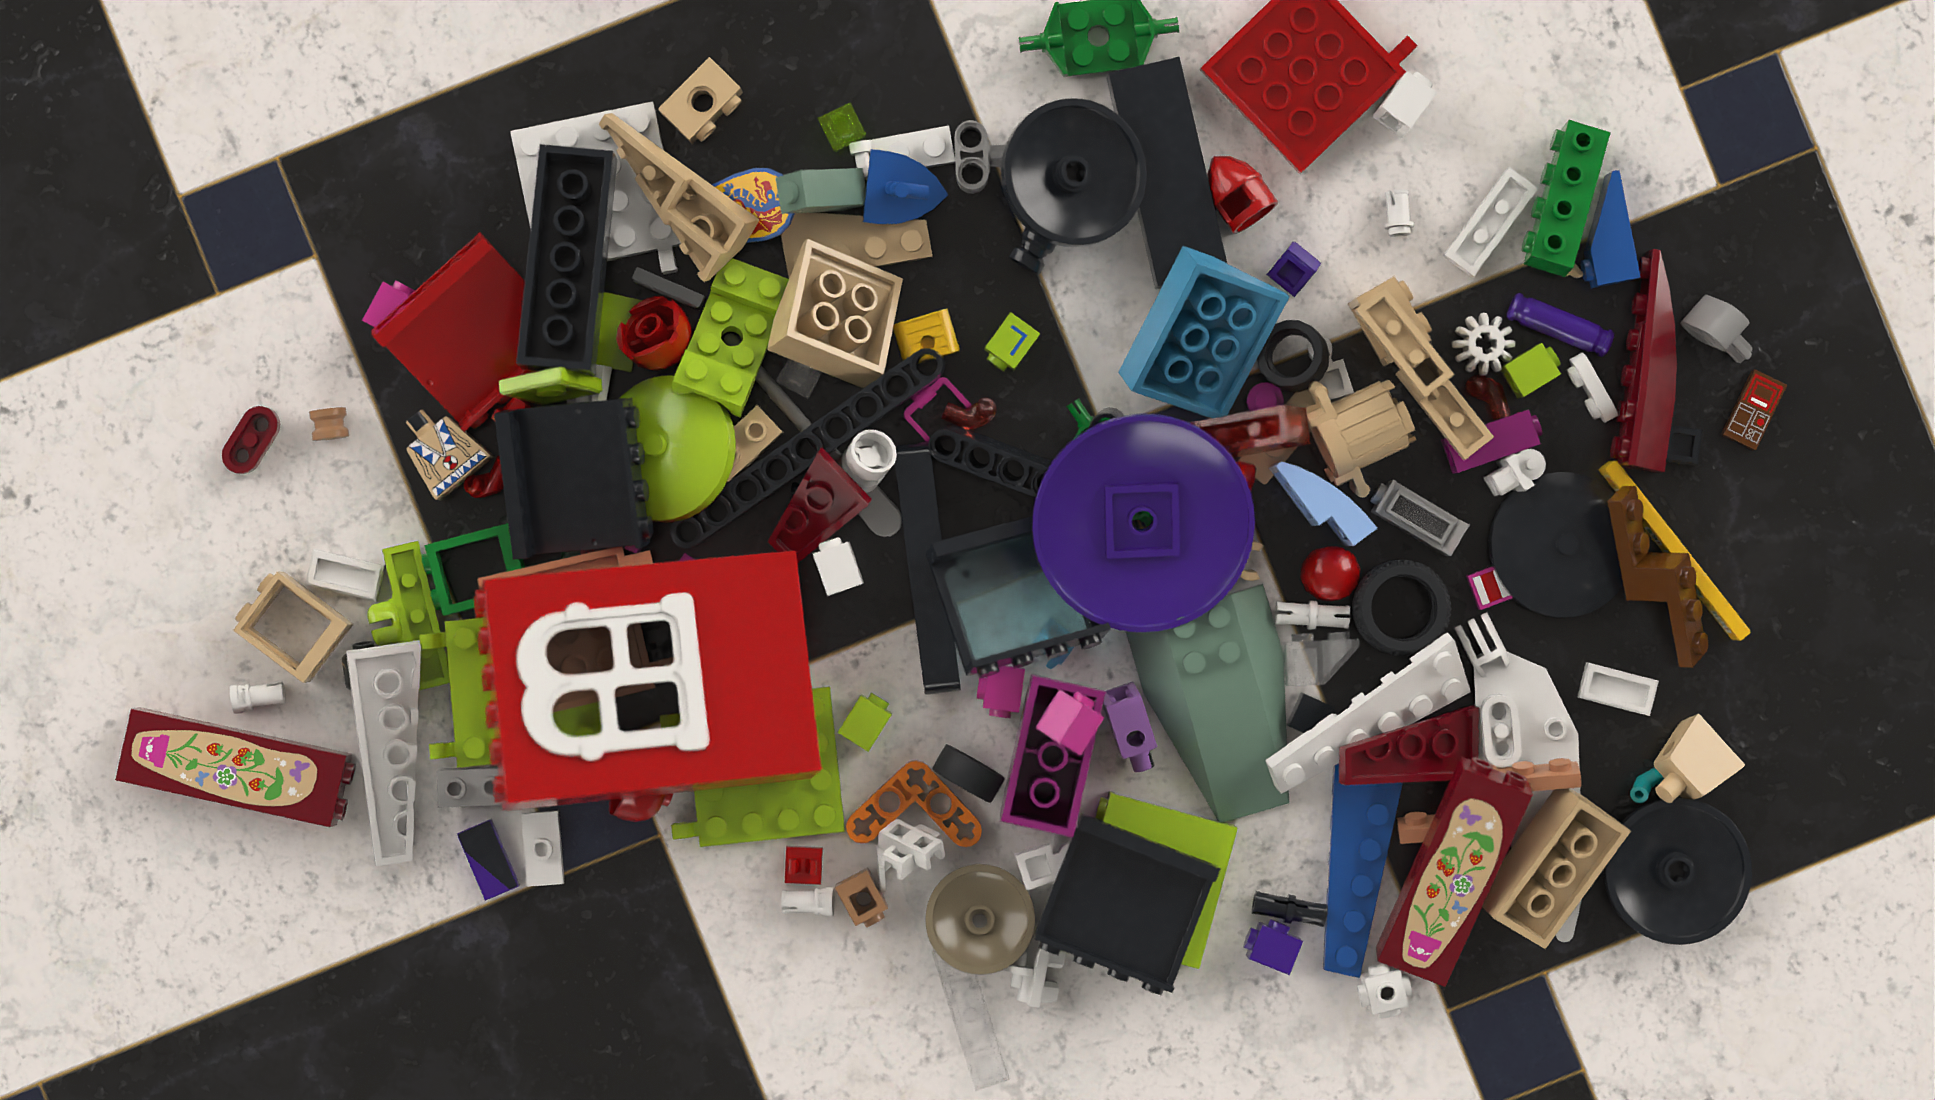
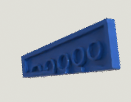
[1323,763,1403,978]

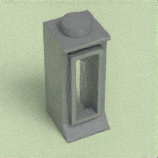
[1370,480,1470,556]

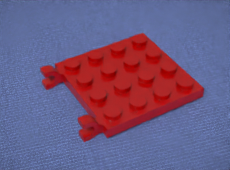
[1200,0,1418,174]

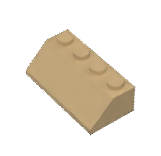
[1482,788,1631,949]

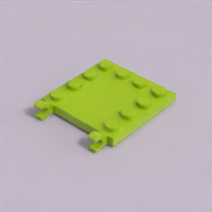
[420,618,602,768]

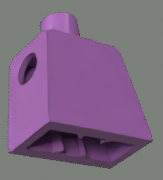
[1103,682,1157,772]

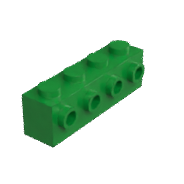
[1521,120,1611,277]

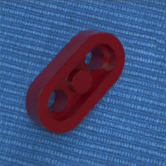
[222,406,280,474]

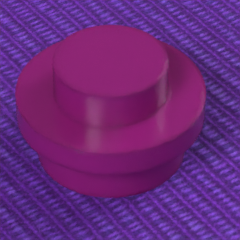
[1247,383,1284,419]

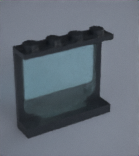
[926,516,1111,678]

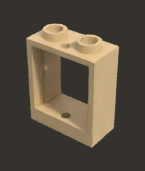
[233,572,354,683]

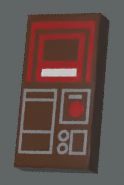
[1721,369,1787,451]

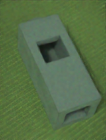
[775,168,866,214]

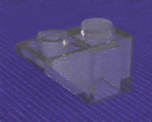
[1283,632,1360,686]

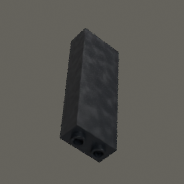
[1106,57,1227,290]

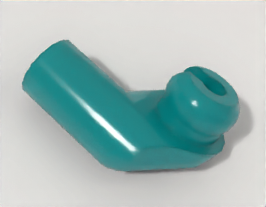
[1630,767,1664,803]

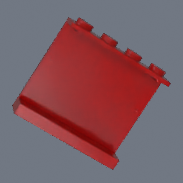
[371,232,539,432]

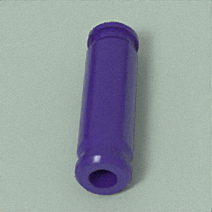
[1506,293,1614,357]

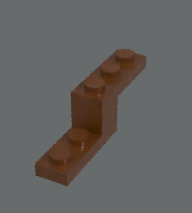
[1608,486,1708,668]

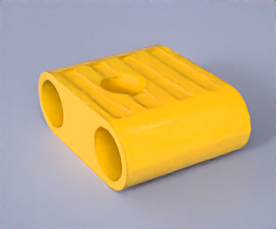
[893,309,960,364]

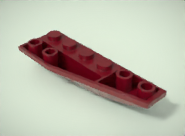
[1610,249,1677,473]

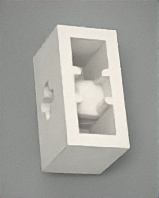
[1372,71,1437,137]
[813,537,864,596]

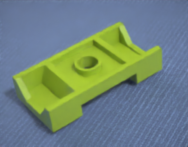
[671,258,789,417]

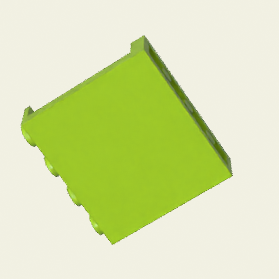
[1095,791,1238,969]

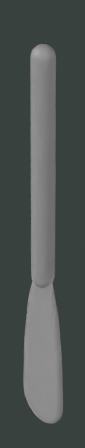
[723,333,902,537]

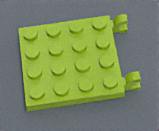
[660,686,845,847]

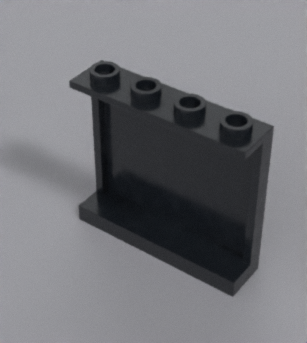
[1034,813,1221,995]

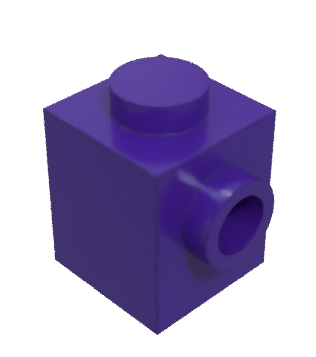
[1243,919,1303,975]

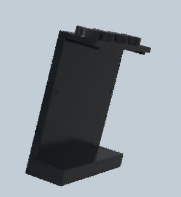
[494,398,653,560]

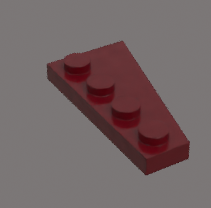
[1339,705,1479,785]

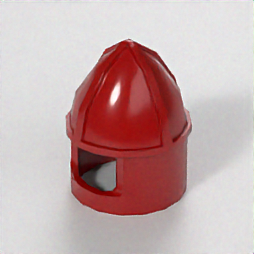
[1207,156,1278,234]

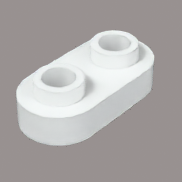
[1566,352,1618,423]
[1480,694,1522,768]

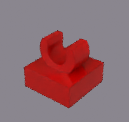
[784,846,823,885]

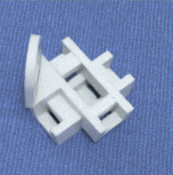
[876,818,945,893]

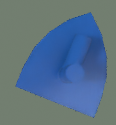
[863,149,948,224]

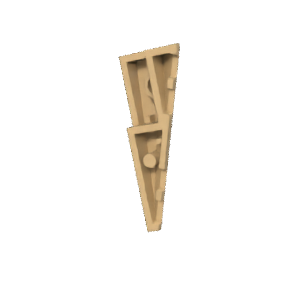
[599,113,760,282]

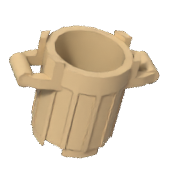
[1300,380,1417,498]

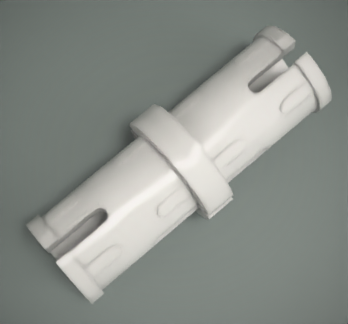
[1275,601,1350,629]

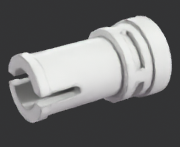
[230,681,286,714]
[781,887,835,916]

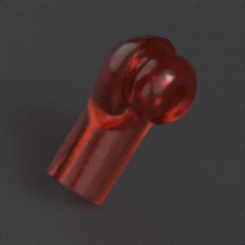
[1466,375,1511,420]
[941,397,996,430]

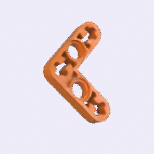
[846,760,982,847]

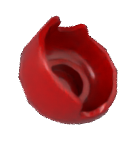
[1301,546,1360,601]

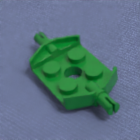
[1018,0,1179,77]

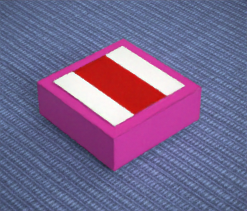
[1466,566,1512,610]

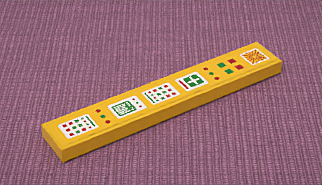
[1598,461,1750,641]

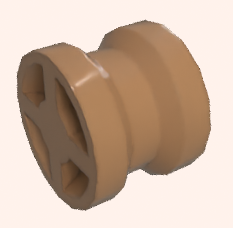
[309,407,349,441]

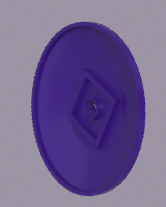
[1032,414,1255,632]

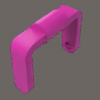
[904,377,971,442]

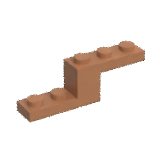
[1397,758,1582,844]

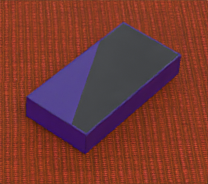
[457,819,520,901]

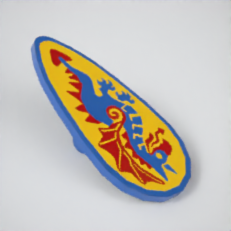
[712,168,795,243]

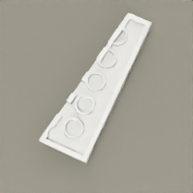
[1265,633,1471,794]
[346,640,421,866]

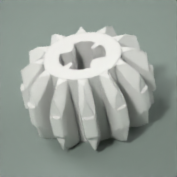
[1452,313,1515,375]

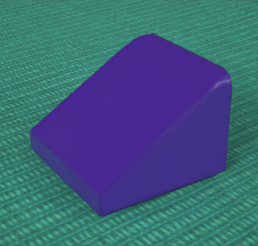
[1266,241,1321,297]

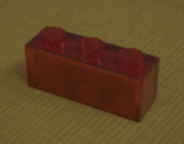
[1190,405,1310,458]

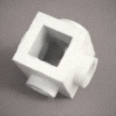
[1357,963,1412,1018]

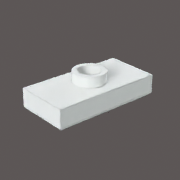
[521,810,565,887]

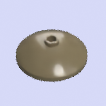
[925,864,1035,975]

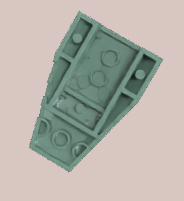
[1125,584,1289,823]

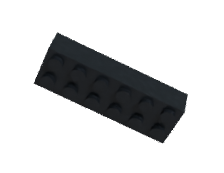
[516,144,618,376]

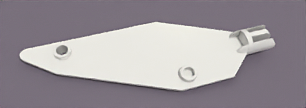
[1454,612,1582,942]

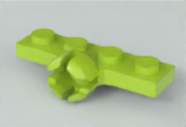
[367,541,450,691]

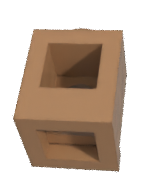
[835,867,888,927]

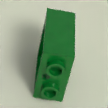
[421,523,525,616]

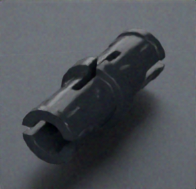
[1251,891,1328,927]

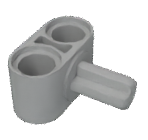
[954,120,1005,194]
[1680,294,1752,363]

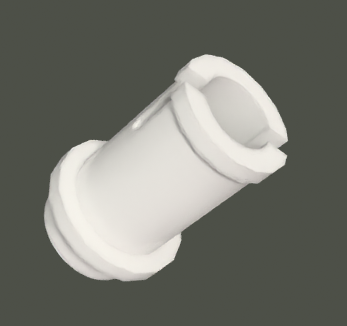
[1385,189,1414,237]

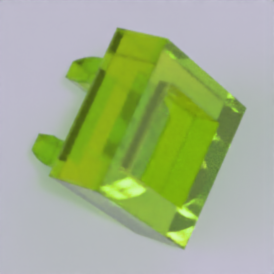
[818,102,867,152]

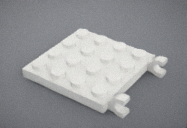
[510,101,681,275]

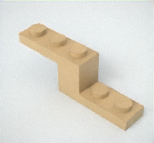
[1355,287,1494,461]

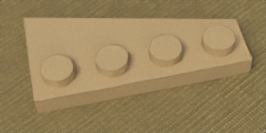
[781,213,933,278]

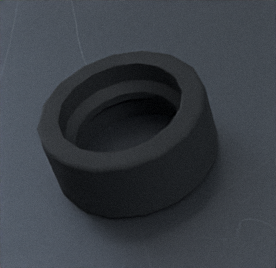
[1257,320,1330,392]
[932,744,1005,803]

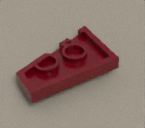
[768,447,872,563]

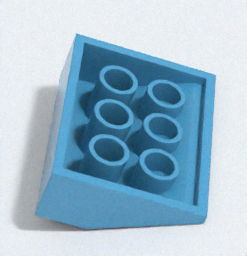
[1118,246,1289,422]

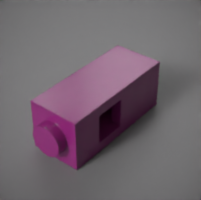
[1441,410,1543,474]

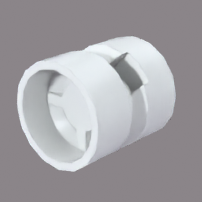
[837,430,897,493]

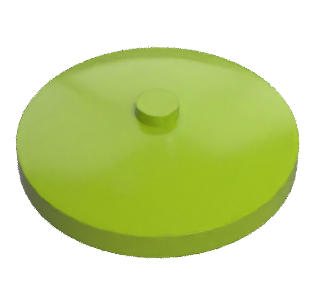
[619,375,736,523]

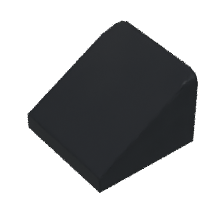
[1286,692,1334,733]

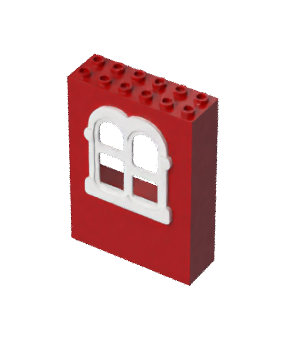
[474,551,822,811]

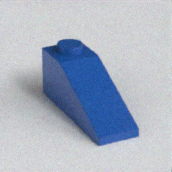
[1581,170,1641,289]

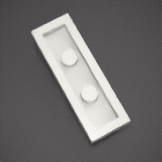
[1443,167,1538,277]

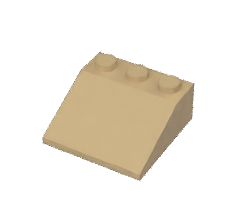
[767,239,903,388]

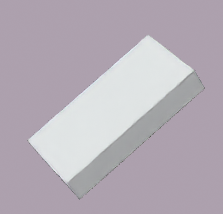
[305,549,386,601]
[1577,662,1659,716]

